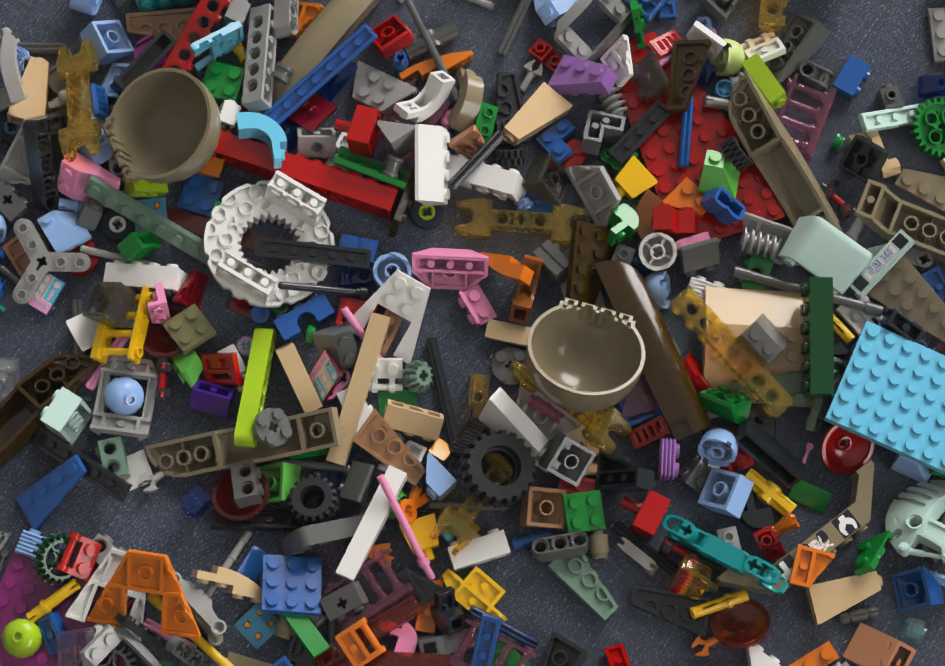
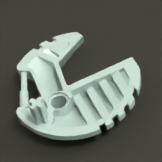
[885,480,945,564]

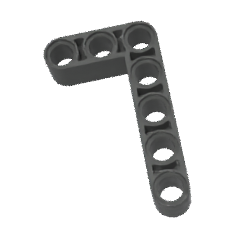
[280,514,387,557]

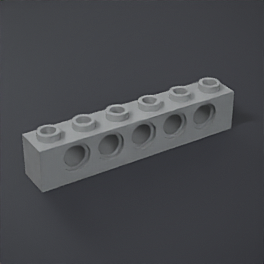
[241,3,277,112]

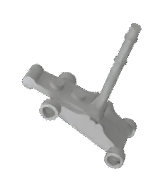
[174,531,252,647]

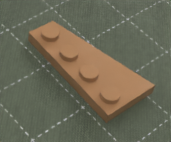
[126,7,202,43]
[352,408,426,486]

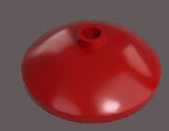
[820,425,875,474]

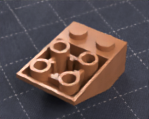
[842,622,917,666]

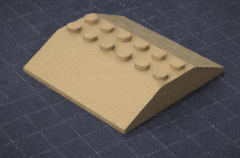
[701,287,812,408]

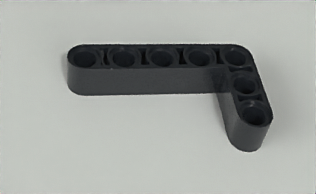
[23,111,78,211]

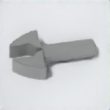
[520,59,543,93]
[138,469,167,493]

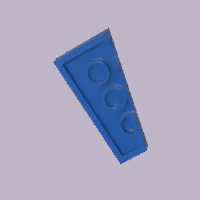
[15,455,87,530]

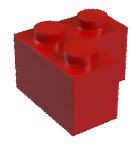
[653,204,698,236]

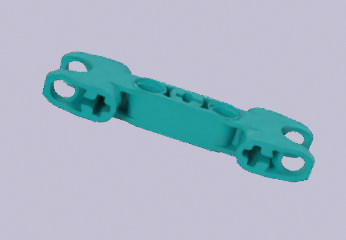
[662,514,789,594]

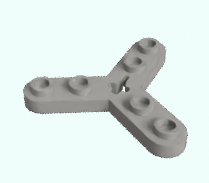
[13,218,91,304]

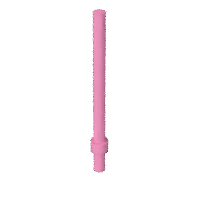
[377,474,435,580]

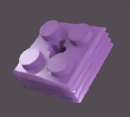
[658,438,680,482]

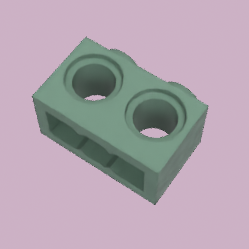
[96,436,131,478]

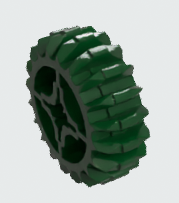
[31,532,80,586]

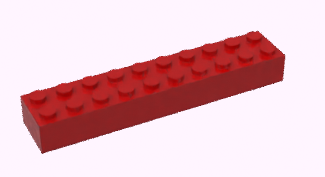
[213,129,399,221]

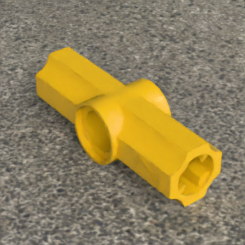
[744,468,797,516]

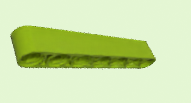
[234,328,276,448]

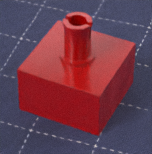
[334,104,382,158]
[619,491,671,540]

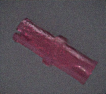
[526,394,566,425]

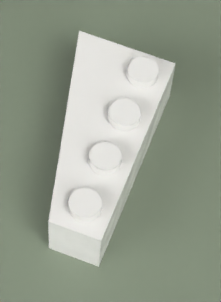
[447,154,528,205]
[103,260,188,297]

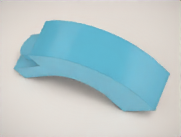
[236,112,287,169]

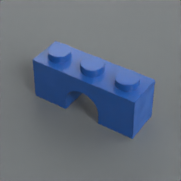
[273,293,336,344]

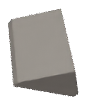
[377,120,415,158]

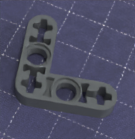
[166,635,205,666]

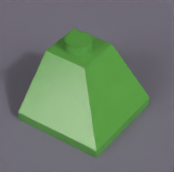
[697,149,740,199]
[256,462,301,506]

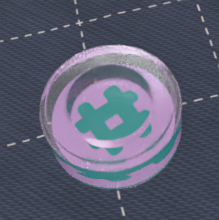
[236,336,253,356]

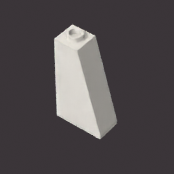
[478,387,549,459]

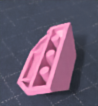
[411,248,489,290]

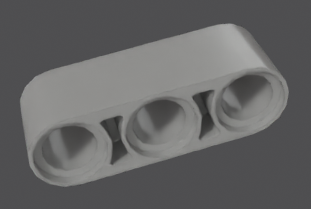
[273,0,299,39]

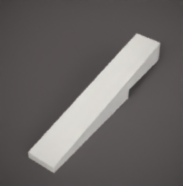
[336,465,407,582]

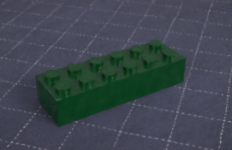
[800,277,834,399]

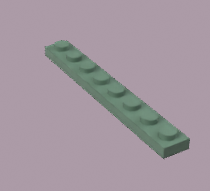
[83,175,209,265]

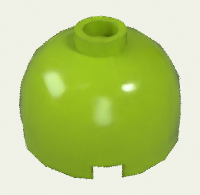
[1,618,42,658]

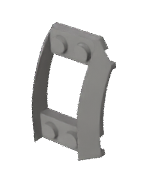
[554,0,633,62]
[0,27,28,112]
[90,356,158,441]
[79,624,162,666]

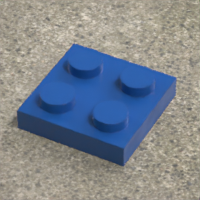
[177,174,226,218]

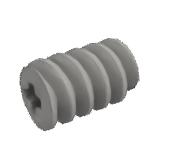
[597,84,629,117]
[739,227,782,260]

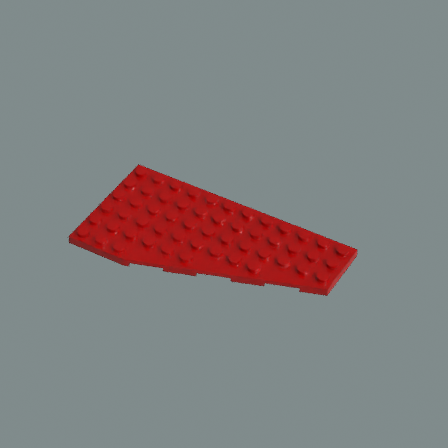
[603,32,785,242]

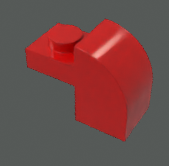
[681,352,711,395]

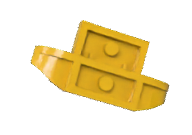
[442,566,507,622]

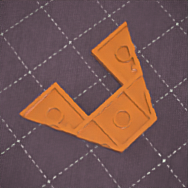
[86,549,201,639]

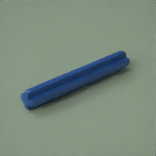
[678,97,694,168]

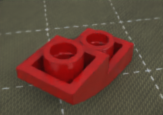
[528,38,563,74]
[753,526,786,562]

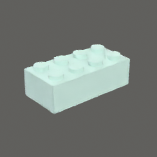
[40,386,93,445]

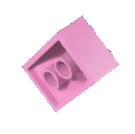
[57,151,121,209]

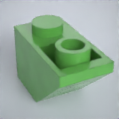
[170,349,203,388]

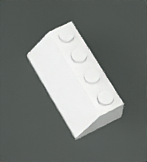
[415,124,450,206]

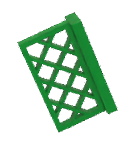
[333,145,411,190]

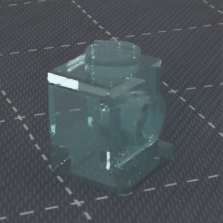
[901,617,927,644]

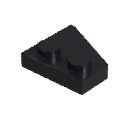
[390,567,443,612]

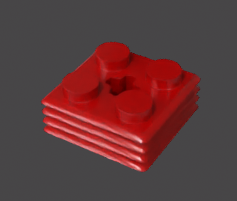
[371,15,415,59]

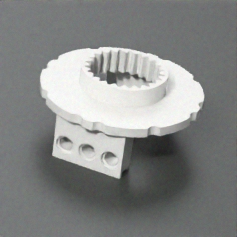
[204,170,334,308]

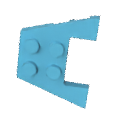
[190,21,244,76]

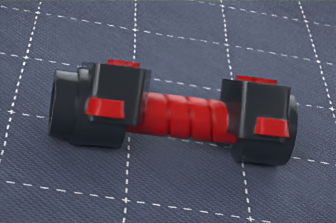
[820,179,860,218]
[155,357,172,401]
[659,536,704,568]

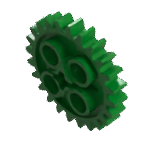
[909,97,945,158]

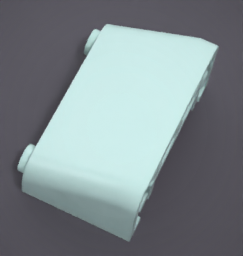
[778,215,873,296]

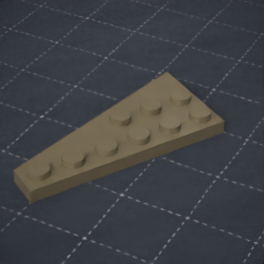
[893,168,945,214]
[867,255,945,343]

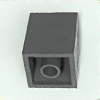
[734,313,789,368]

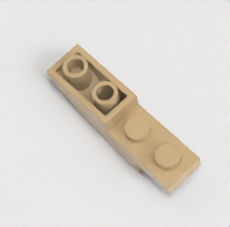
[191,565,261,604]

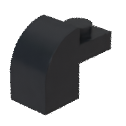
[740,490,775,531]
[430,586,465,636]

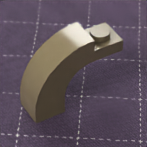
[448,67,484,132]

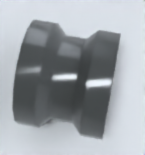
[271,62,294,84]

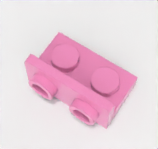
[147,282,171,324]
[457,284,497,329]

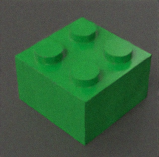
[203,60,245,107]

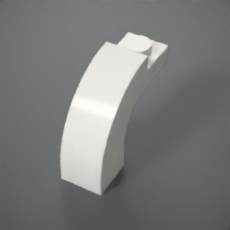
[393,70,455,123]

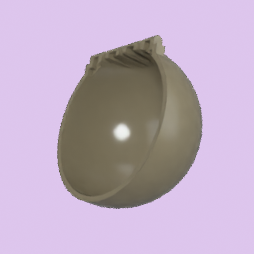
[102,68,221,184]
[526,297,645,412]

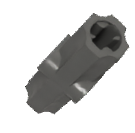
[403,21,459,61]

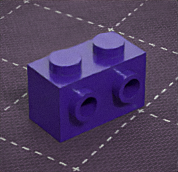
[189,379,235,418]

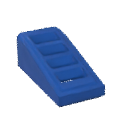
[83,83,111,121]

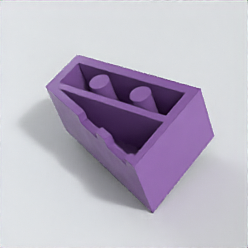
[548,54,618,96]

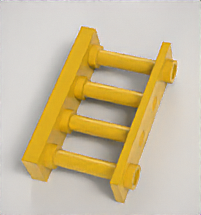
[90,285,154,365]

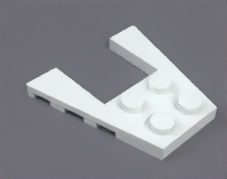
[347,269,431,364]
[65,547,146,642]

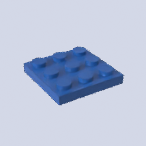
[261,554,322,616]

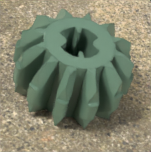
[401,360,434,393]

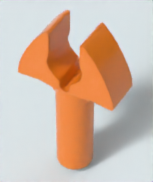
[691,631,726,657]

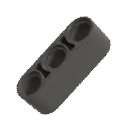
[532,531,589,562]

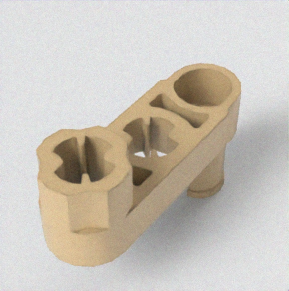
[848,131,901,179]

